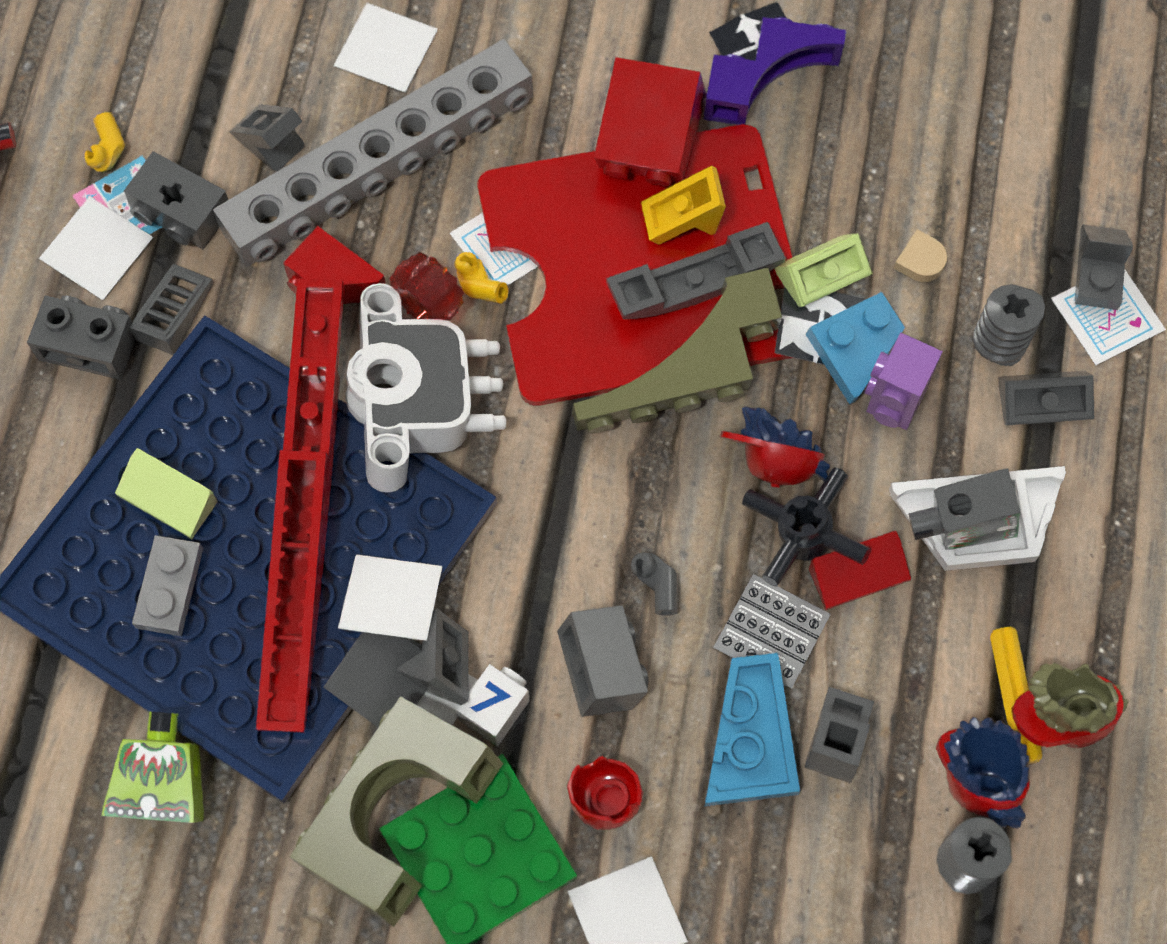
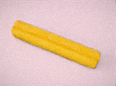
[990,627,1043,764]

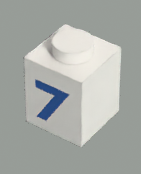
[456,664,530,747]

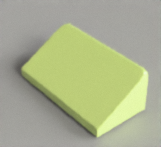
[775,233,872,307]
[115,448,217,539]

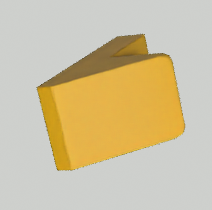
[641,166,726,245]

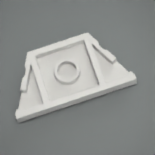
[889,466,1066,571]

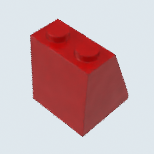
[594,57,707,186]

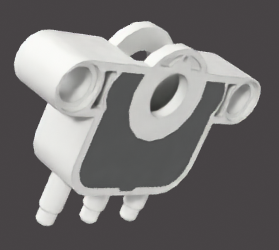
[346,283,506,493]

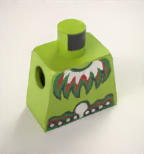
[102,712,204,823]

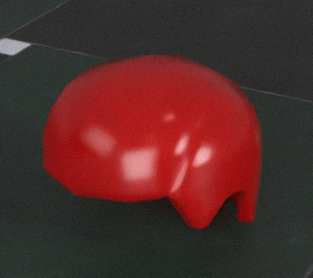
[567,756,643,830]

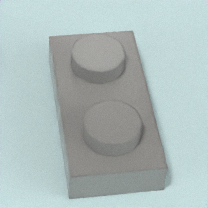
[132,536,203,636]

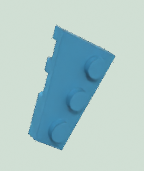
[704,653,800,807]

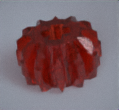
[389,252,464,321]

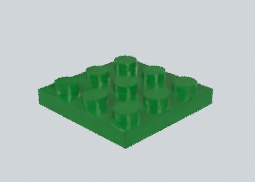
[379,754,577,944]

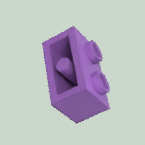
[864,333,943,430]

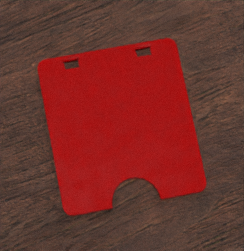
[477,124,794,406]

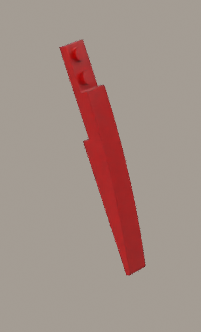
[256,278,345,733]

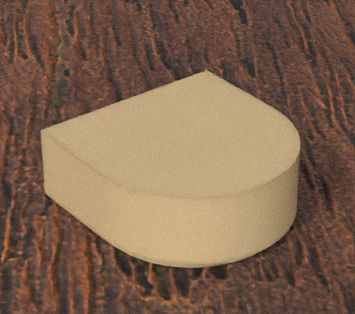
[894,229,947,282]

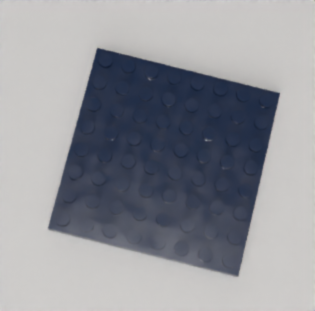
[0,315,497,804]

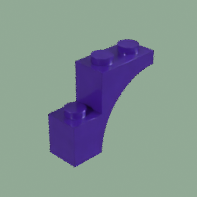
[703,17,846,125]

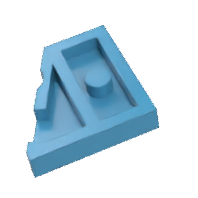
[805,292,905,404]

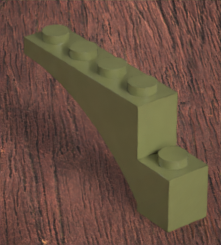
[573,268,782,434]

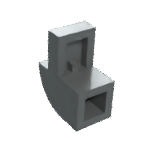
[804,687,874,783]

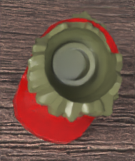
[1011,663,1128,748]

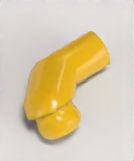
[84,112,125,172]
[454,252,509,304]

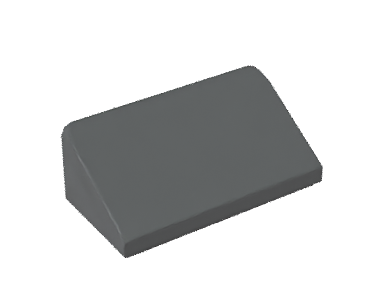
[998,371,1094,425]

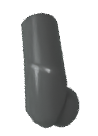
[631,552,678,616]

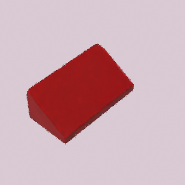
[809,531,911,610]

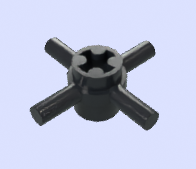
[742,467,871,587]

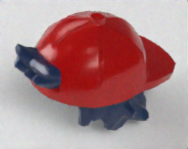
[719,407,830,488]
[936,717,1030,829]

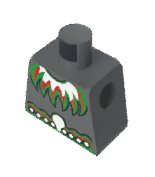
[908,468,1020,550]

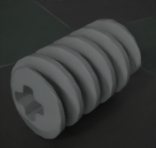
[973,284,1045,366]
[936,817,1012,894]

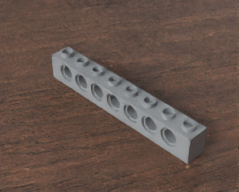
[213,39,533,267]

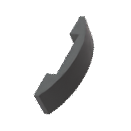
[606,222,786,320]

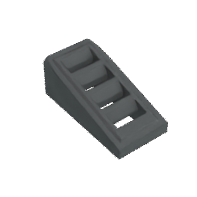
[129,264,214,355]

